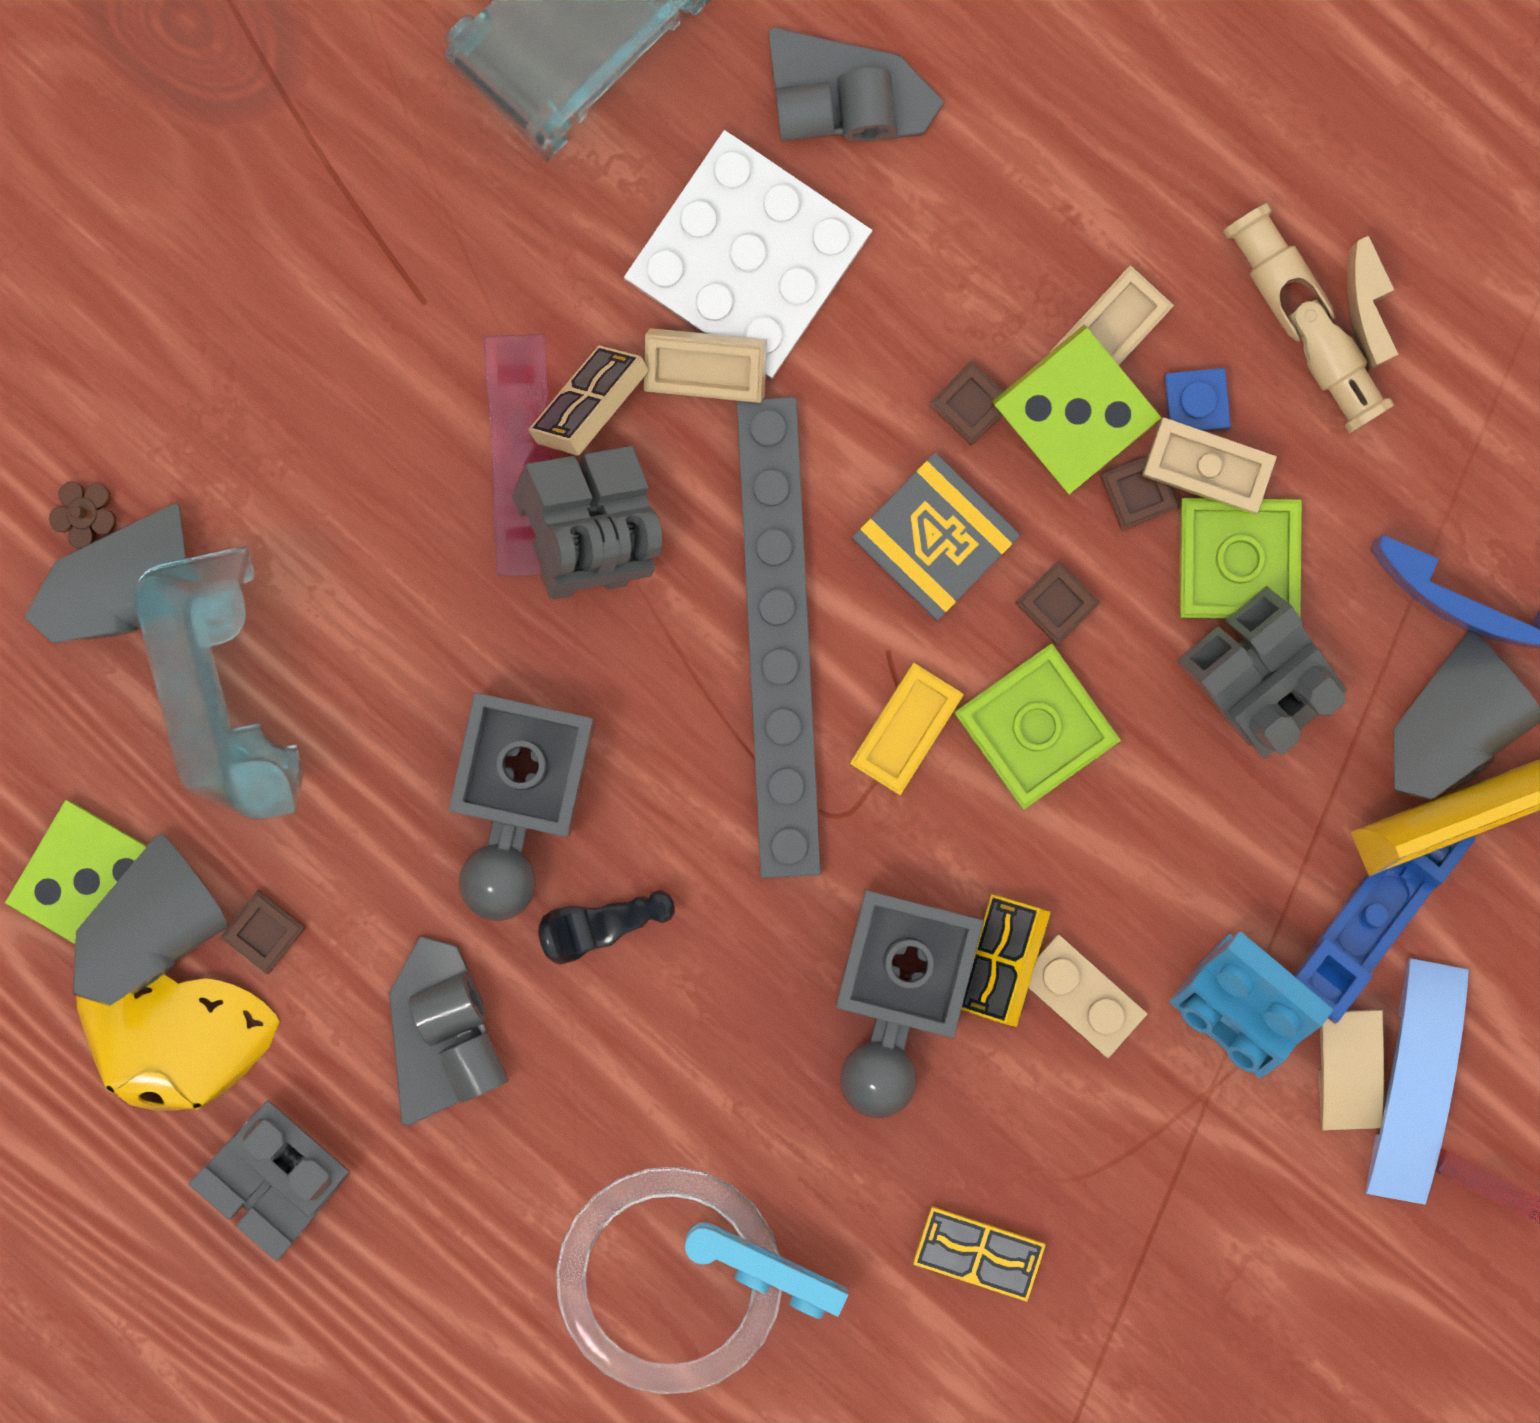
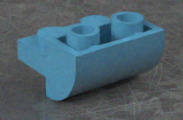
[1169,931,1334,1079]

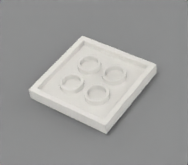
[624,130,872,380]

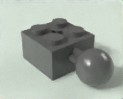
[448,692,596,921]
[835,889,984,1118]

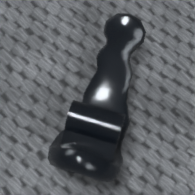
[538,889,675,965]

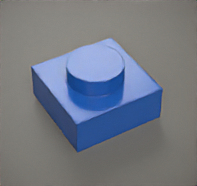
[1163,368,1231,432]

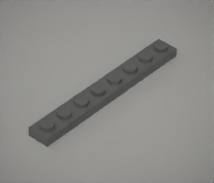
[737,397,821,878]

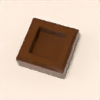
[929,361,1003,446]
[1100,456,1179,531]
[1015,561,1100,645]
[220,890,306,974]

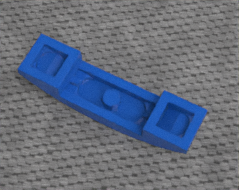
[1370,535,1540,648]
[1294,801,1476,1024]

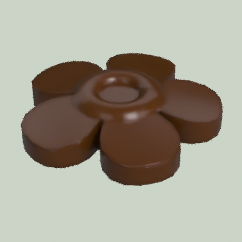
[49,481,117,549]

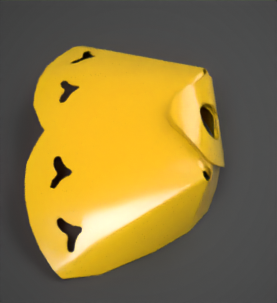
[76,975,280,1111]

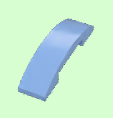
[1365,958,1469,1205]

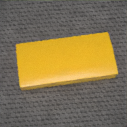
[1351,759,1540,876]

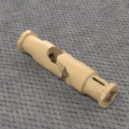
[1222,203,1395,434]

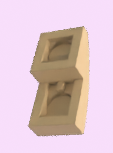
[1347,236,1399,371]
[1318,1009,1384,1131]

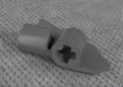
[769,27,944,142]
[24,504,200,643]
[1393,631,1540,801]
[72,834,227,1006]
[389,936,509,1126]

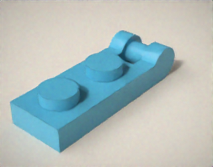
[685,1222,849,1319]

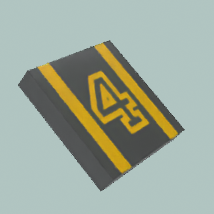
[852,452,1021,622]

